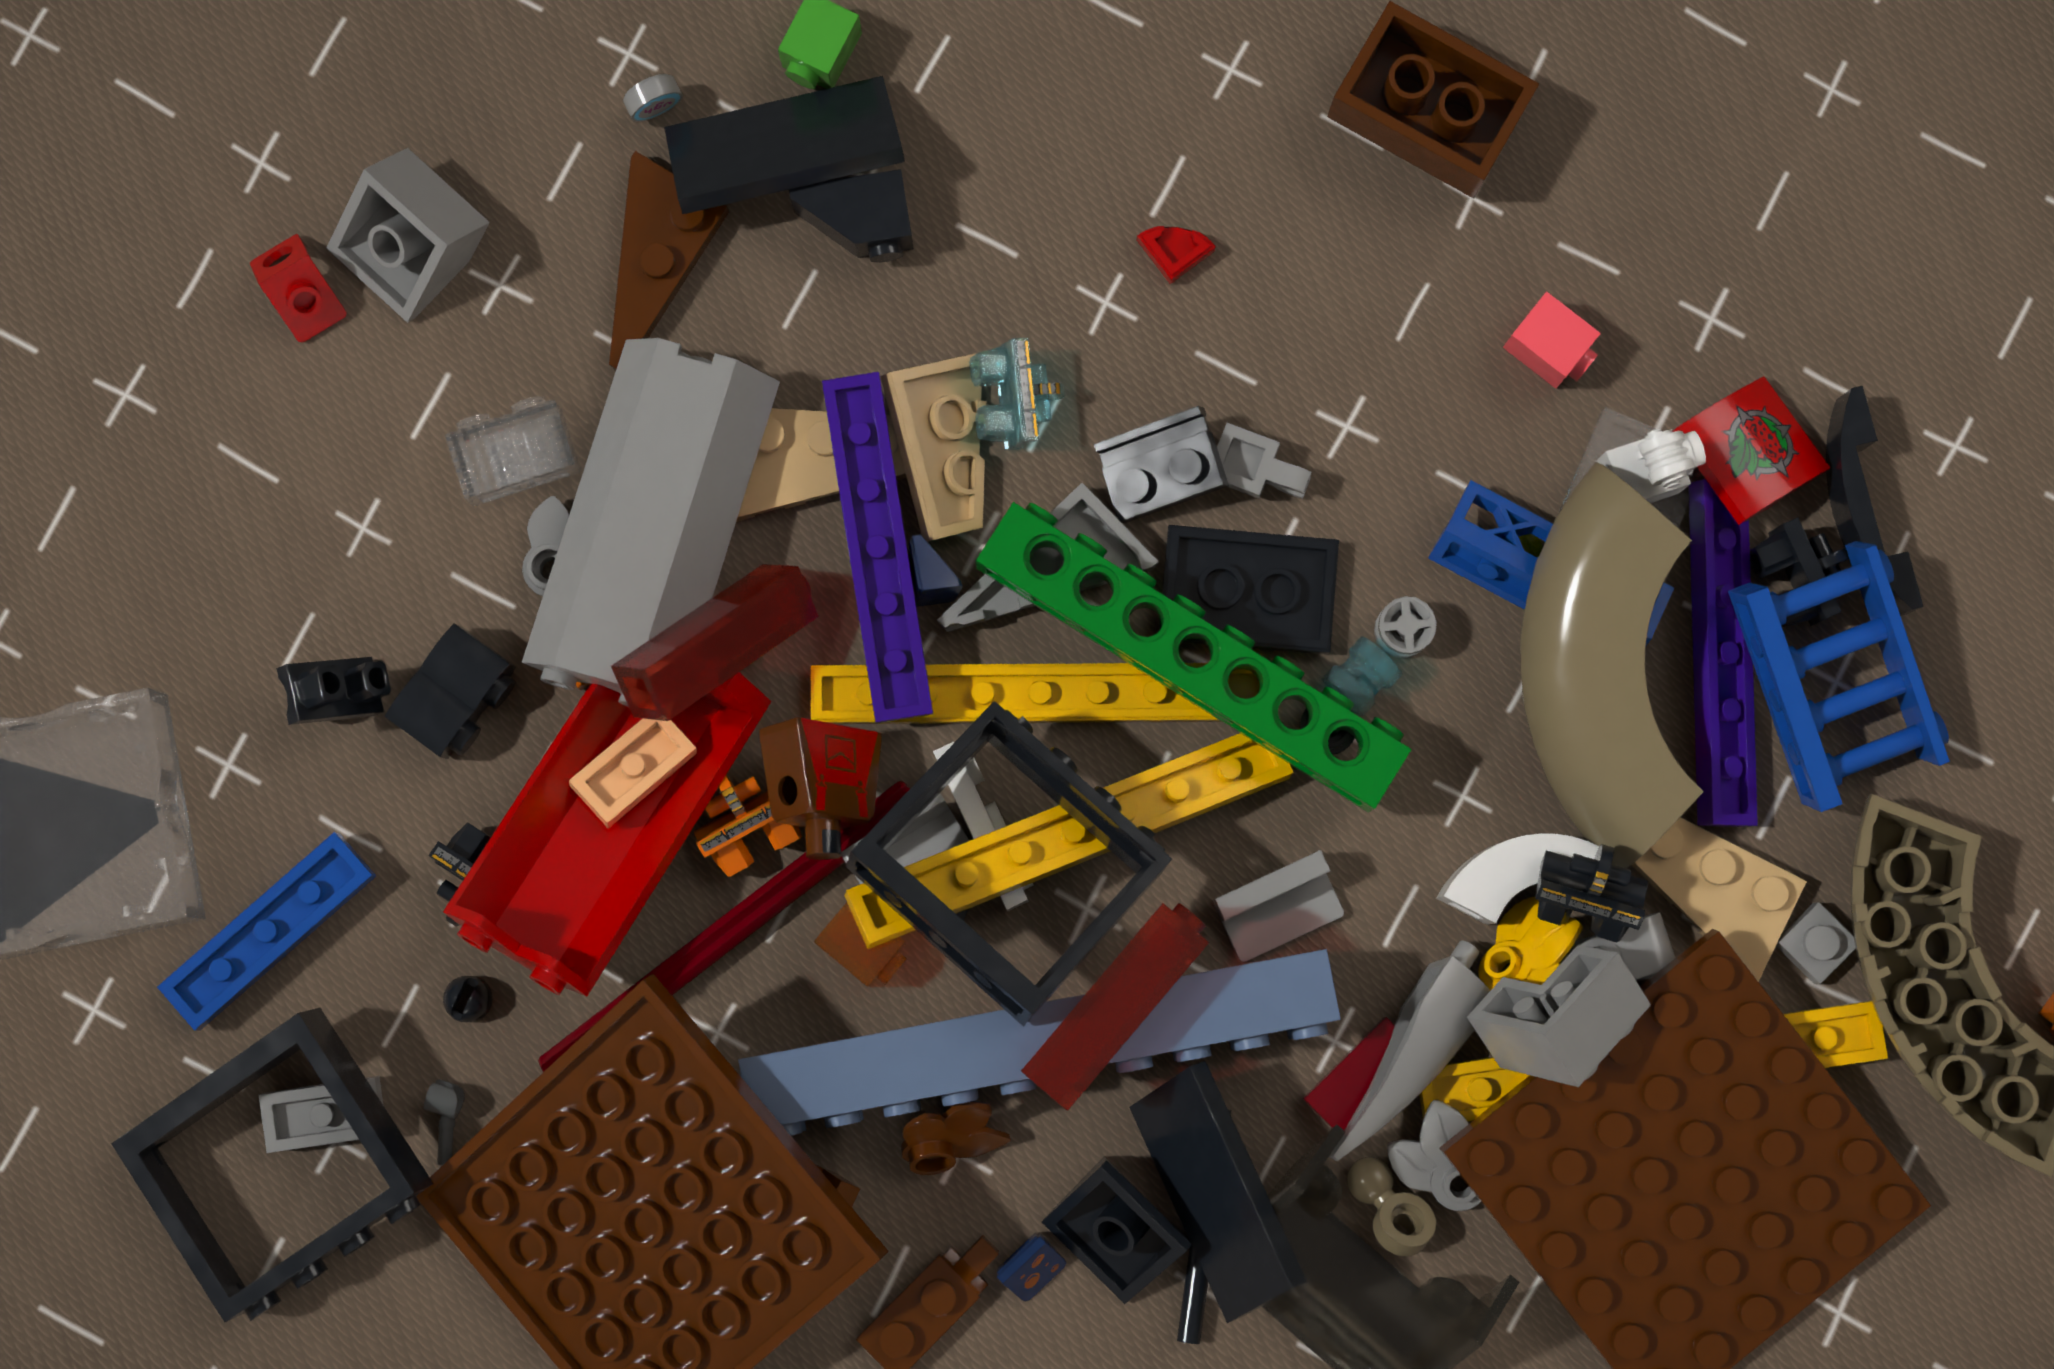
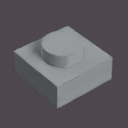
[1776,902,1856,984]

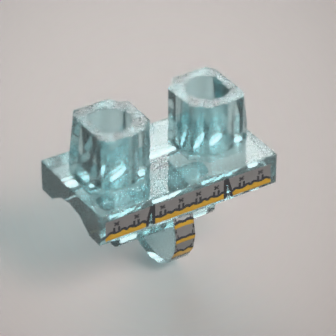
[969,338,1066,450]

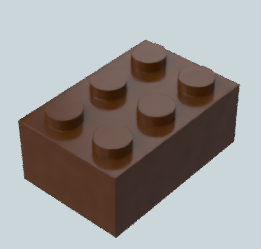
[1327,1,1539,199]

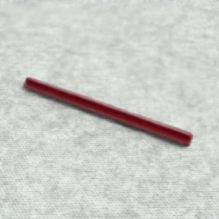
[538,781,910,1072]

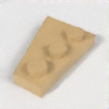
[881,351,988,542]
[736,408,906,522]

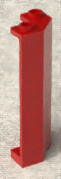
[443,654,772,997]

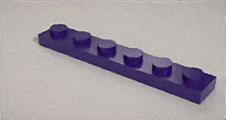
[822,372,933,723]
[1689,479,1758,827]

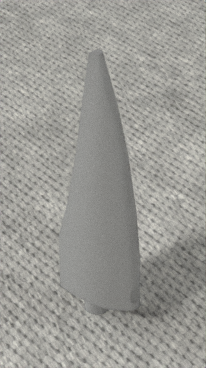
[1329,940,1490,1161]

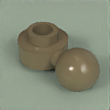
[1347,1157,1436,1256]

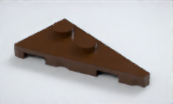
[609,151,729,371]

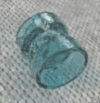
[1321,636,1403,717]

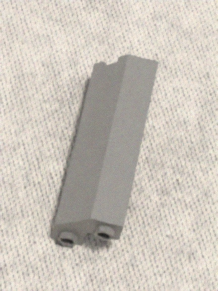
[522,338,780,712]

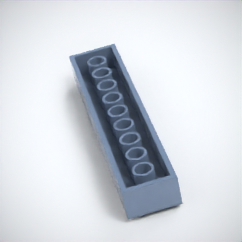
[738,949,1341,1135]

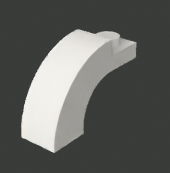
[1436,833,1599,925]

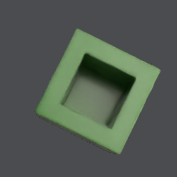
[778,0,862,89]

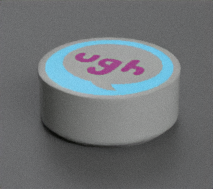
[623,74,683,122]

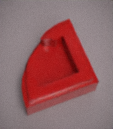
[1136,226,1216,284]

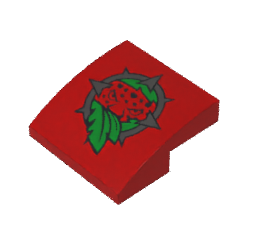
[1672,376,1830,525]

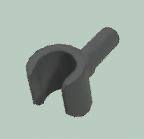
[424,1079,465,1166]

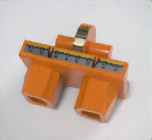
[694,774,802,877]

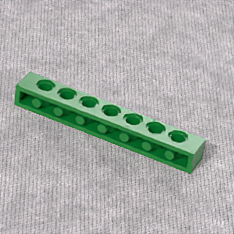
[976,502,1412,813]

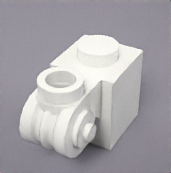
[1595,429,1706,503]

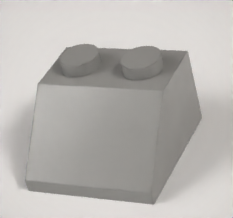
[326,148,490,323]

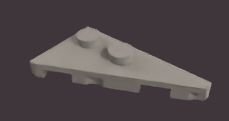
[937,483,1159,633]

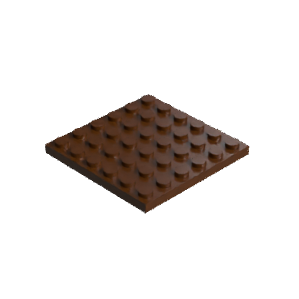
[1439,929,1931,1369]
[416,974,889,1369]

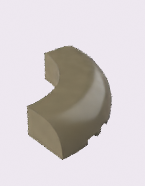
[1520,462,1704,869]
[1851,794,2054,1177]

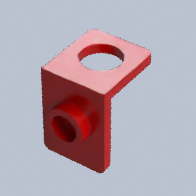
[250,234,346,343]

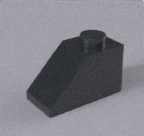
[789,169,914,263]

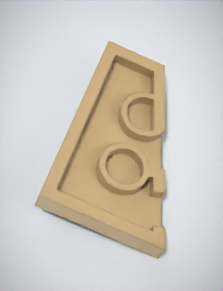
[1632,817,1807,982]

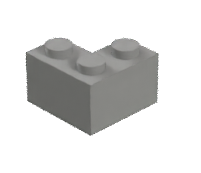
[1467,945,1651,1087]

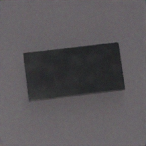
[664,76,905,214]
[1129,1061,1307,1323]

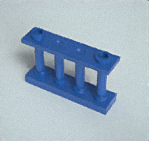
[1728,541,1950,812]

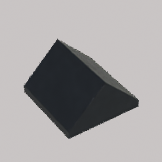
[1042,1157,1192,1304]

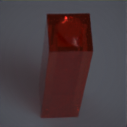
[611,564,819,721]
[1021,903,1210,1111]

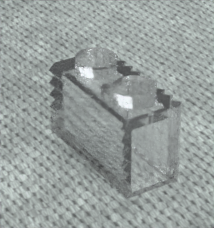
[445,396,582,507]

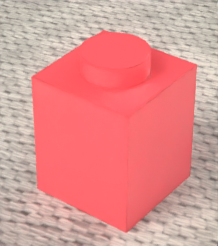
[1503,291,1601,389]

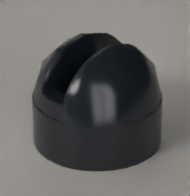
[443,976,493,1022]

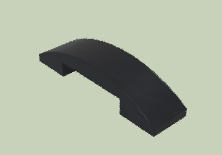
[1826,386,1924,616]

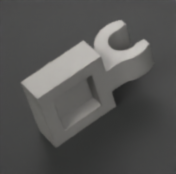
[1217,423,1312,499]

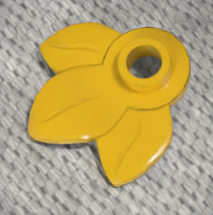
[1478,897,1583,991]

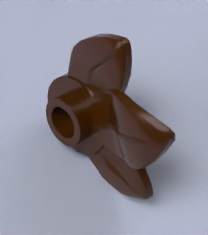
[901,1101,1011,1175]

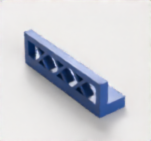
[1428,480,1674,647]

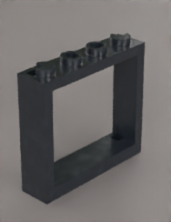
[846,701,1172,1027]
[111,1008,434,1322]

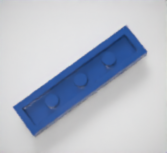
[157,832,376,1031]

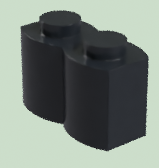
[385,623,516,759]

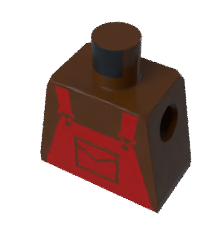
[759,717,882,860]

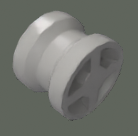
[1374,596,1437,658]

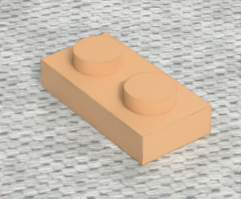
[569,706,697,828]

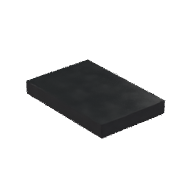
[1159,525,1339,655]

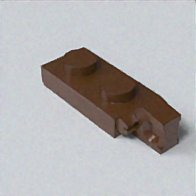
[856,1235,999,1369]

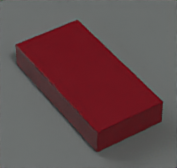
[1303,1017,1395,1137]

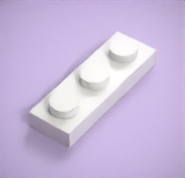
[933,742,1034,911]

